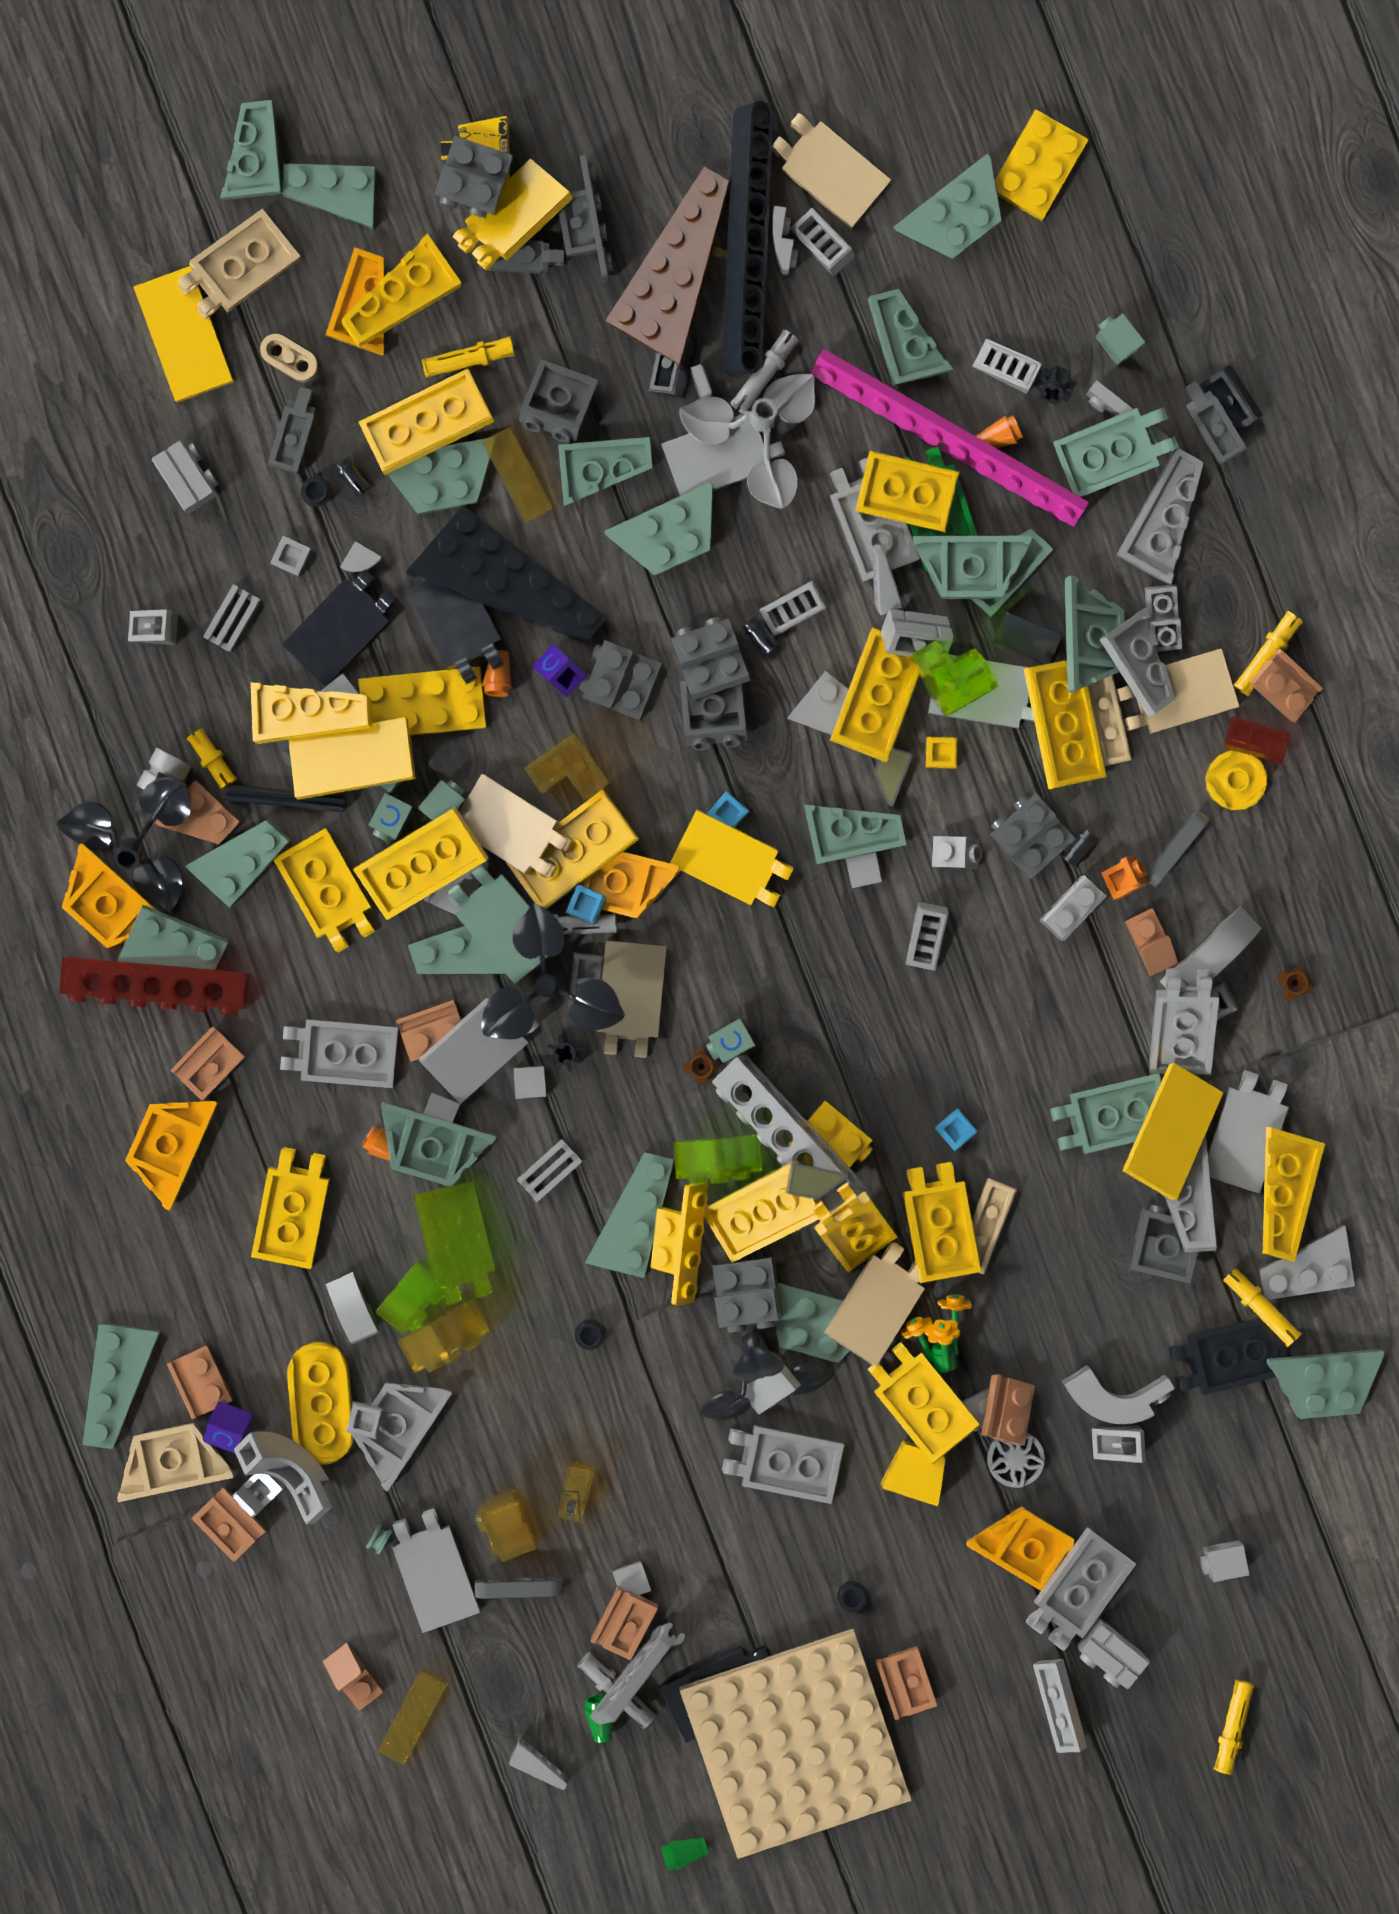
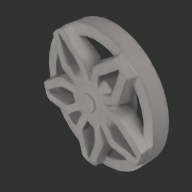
[987,1432,1045,1488]

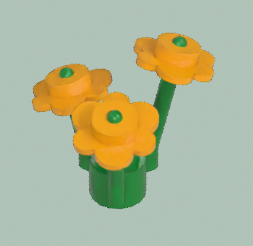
[901,1294,972,1373]

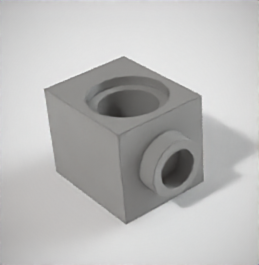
[1200,1540,1249,1582]

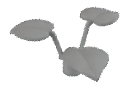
[679,374,815,509]

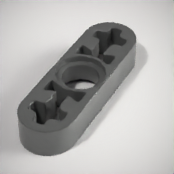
[1145,809,1210,887]
[475,1576,564,1599]

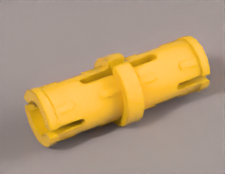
[187,728,237,790]

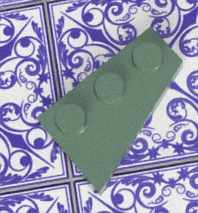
[220,100,282,200]
[970,529,1053,618]
[804,804,907,864]
[118,904,228,970]

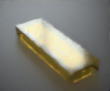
[482,427,553,523]
[378,1669,448,1765]

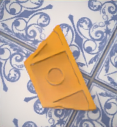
[62,843,158,948]
[580,852,681,919]
[125,1101,219,1211]
[966,1506,1074,1591]

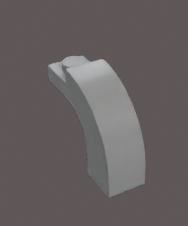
[1160,906,1262,988]
[1061,1365,1175,1424]
[234,1432,332,1525]

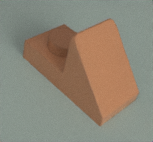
[1124,908,1178,976]
[323,1642,384,1711]

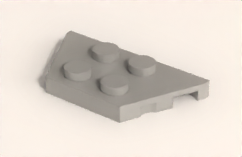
[352,1382,453,1492]

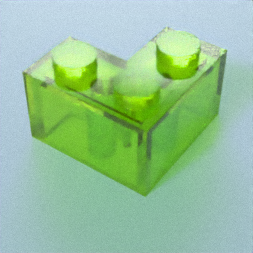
[910,640,999,718]
[673,1135,762,1184]
[376,1259,447,1335]

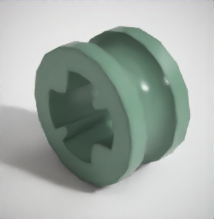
[366,1523,392,1555]

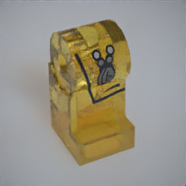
[558,1461,596,1523]

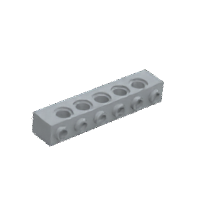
[712,1055,869,1212]

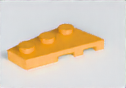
[325,247,384,356]

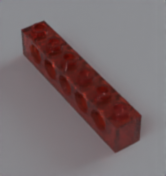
[59,957,249,1015]

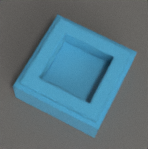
[707,791,749,828]
[566,885,607,925]
[935,1108,978,1151]

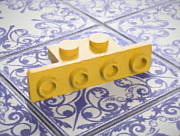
[651,1182,708,1306]

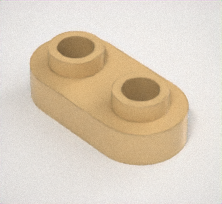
[260,334,318,382]

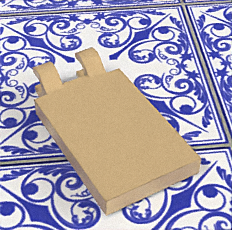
[772,113,891,229]
[178,209,300,319]
[1116,648,1239,734]
[459,774,572,878]
[824,1242,925,1366]

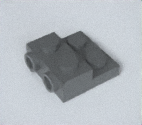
[435,136,514,219]
[519,359,598,442]
[671,617,750,700]
[579,640,662,721]
[680,681,747,751]
[989,793,1076,880]
[1129,1204,1198,1284]
[712,1257,783,1333]

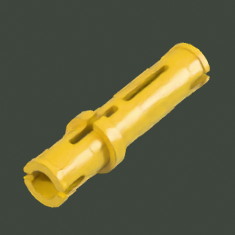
[421,336,515,378]
[1233,611,1303,697]
[1223,1267,1302,1347]
[1214,1679,1255,1775]

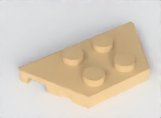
[117,1422,235,1502]

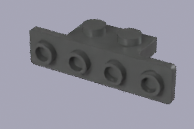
[559,155,613,281]

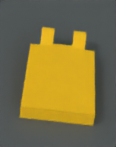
[453,159,573,270]
[670,809,794,907]
[274,828,375,953]
[251,1147,330,1269]
[903,1162,981,1283]
[812,1183,897,1273]
[868,1342,980,1464]

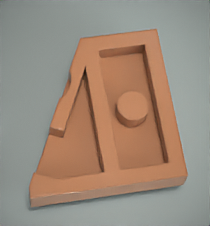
[155,780,241,845]

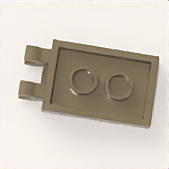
[597,941,667,1058]

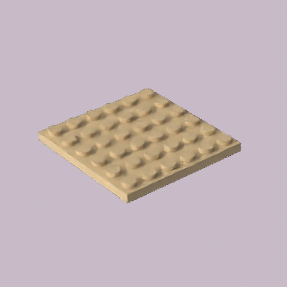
[679,1629,911,1859]

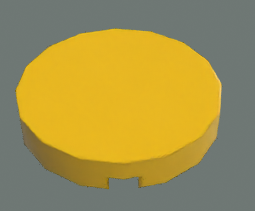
[1205,750,1267,811]

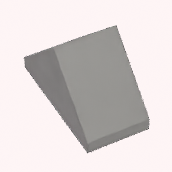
[128,610,178,645]
[1092,1425,1146,1463]

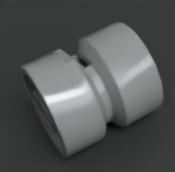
[137,747,192,789]

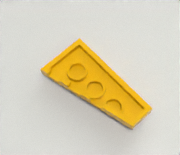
[342,233,461,348]
[1263,1127,1325,1262]

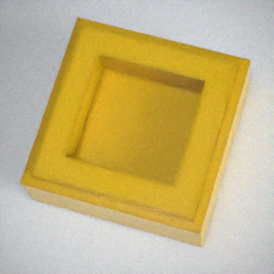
[925,737,957,769]

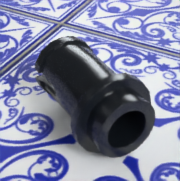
[334,457,372,498]
[742,616,779,656]
[1061,828,1098,868]

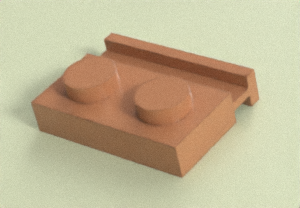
[1249,649,1323,722]
[396,1000,461,1062]
[170,1026,246,1101]
[167,1344,234,1419]
[981,1375,1035,1446]
[191,1486,267,1562]
[591,1585,658,1661]
[875,1646,937,1720]

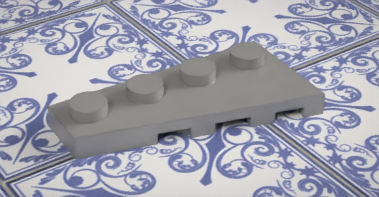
[1117,448,1204,585]
[1165,1134,1216,1252]

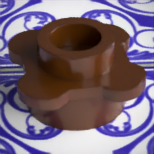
[1277,966,1312,1000]
[683,1048,719,1085]

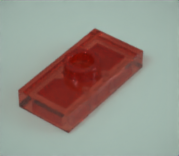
[1223,717,1291,764]

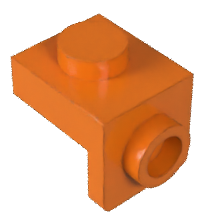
[1101,856,1149,900]

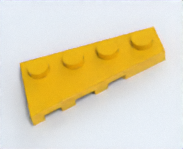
[251,682,372,744]

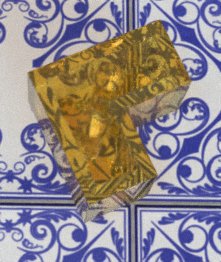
[524,733,610,802]
[397,1299,490,1373]
[475,1487,537,1562]

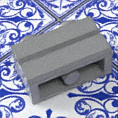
[151,440,219,514]
[881,609,953,660]
[1039,875,1106,941]
[1077,1618,1150,1689]

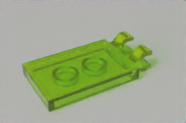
[413,1182,495,1305]

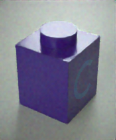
[532,644,587,698]
[203,1401,254,1454]

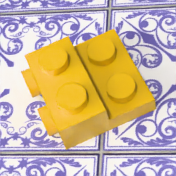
[788,1100,873,1168]

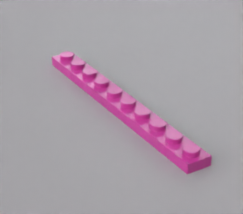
[810,349,1089,527]

